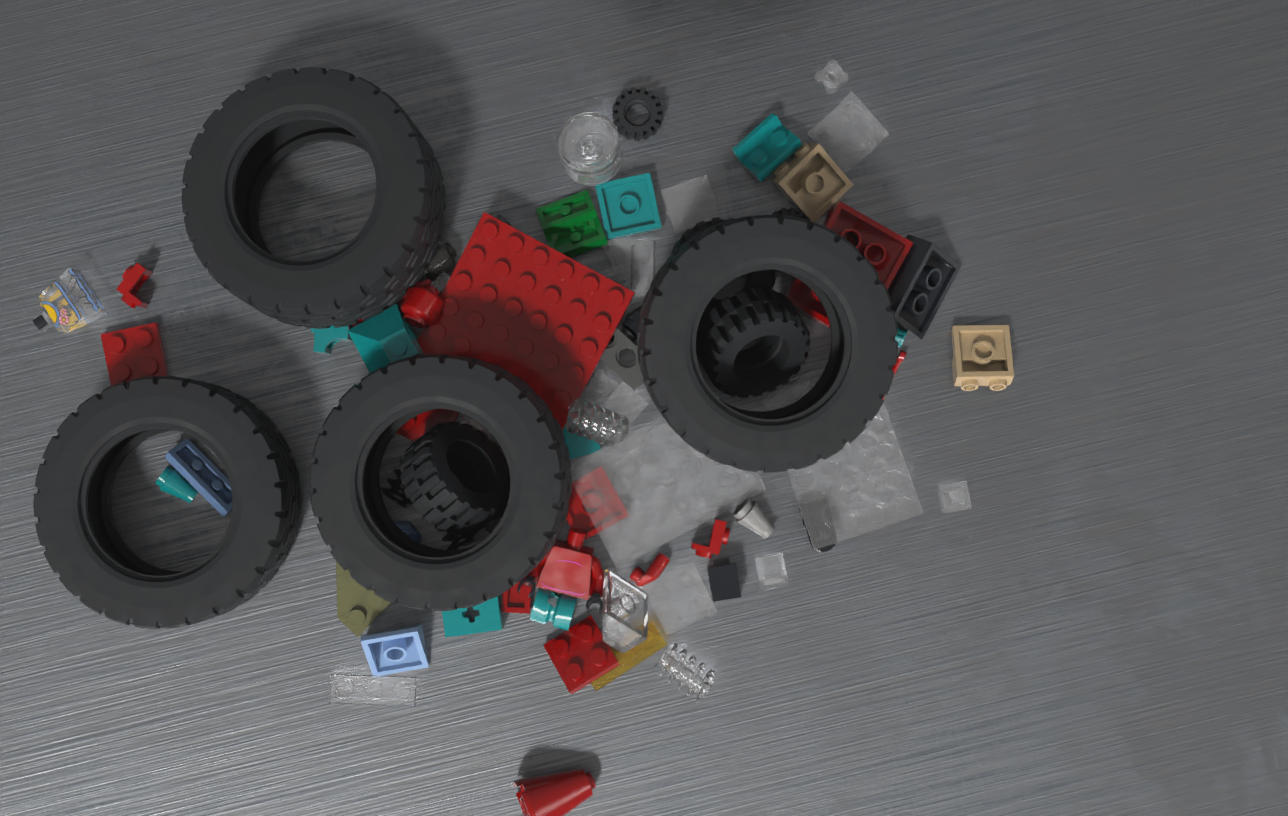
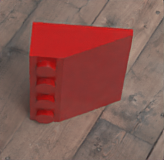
[784,201,913,328]

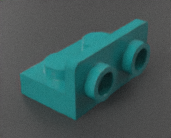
[732,113,803,182]

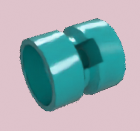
[530,588,578,631]

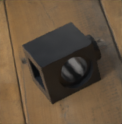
[707,558,741,602]

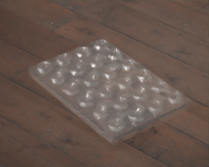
[761,367,923,551]
[570,390,766,569]

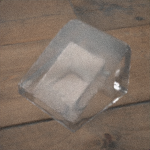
[755,553,788,591]

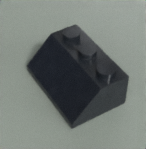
[887,234,961,340]

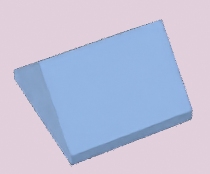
[361,624,429,677]

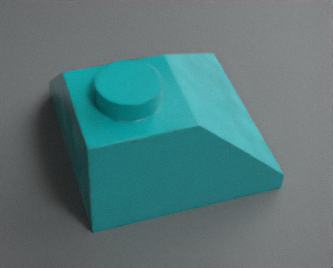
[347,304,424,373]

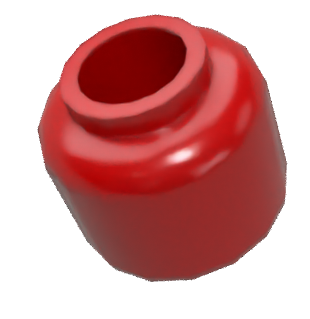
[401,284,444,328]

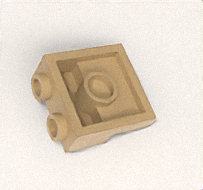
[771,142,854,223]
[951,325,1014,391]

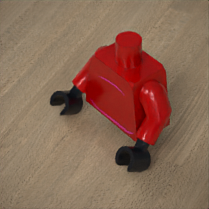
[517,528,605,614]

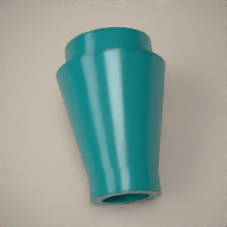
[155,465,198,504]

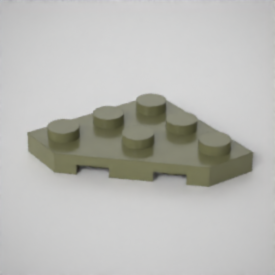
[336,562,391,637]

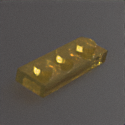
[591,620,667,691]

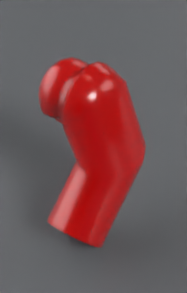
[629,553,670,586]

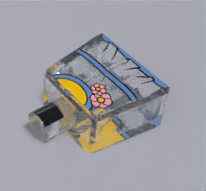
[32,267,108,333]

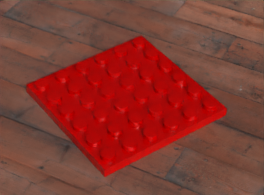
[417,212,636,431]

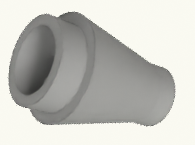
[733,498,775,539]

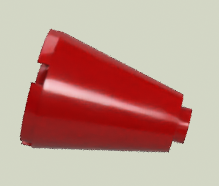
[513,769,596,816]

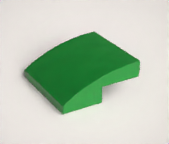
[535,190,608,258]

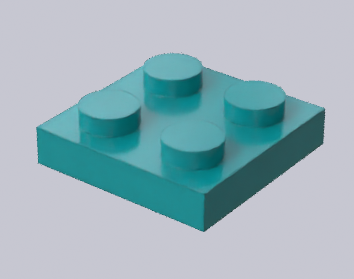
[595,173,662,240]

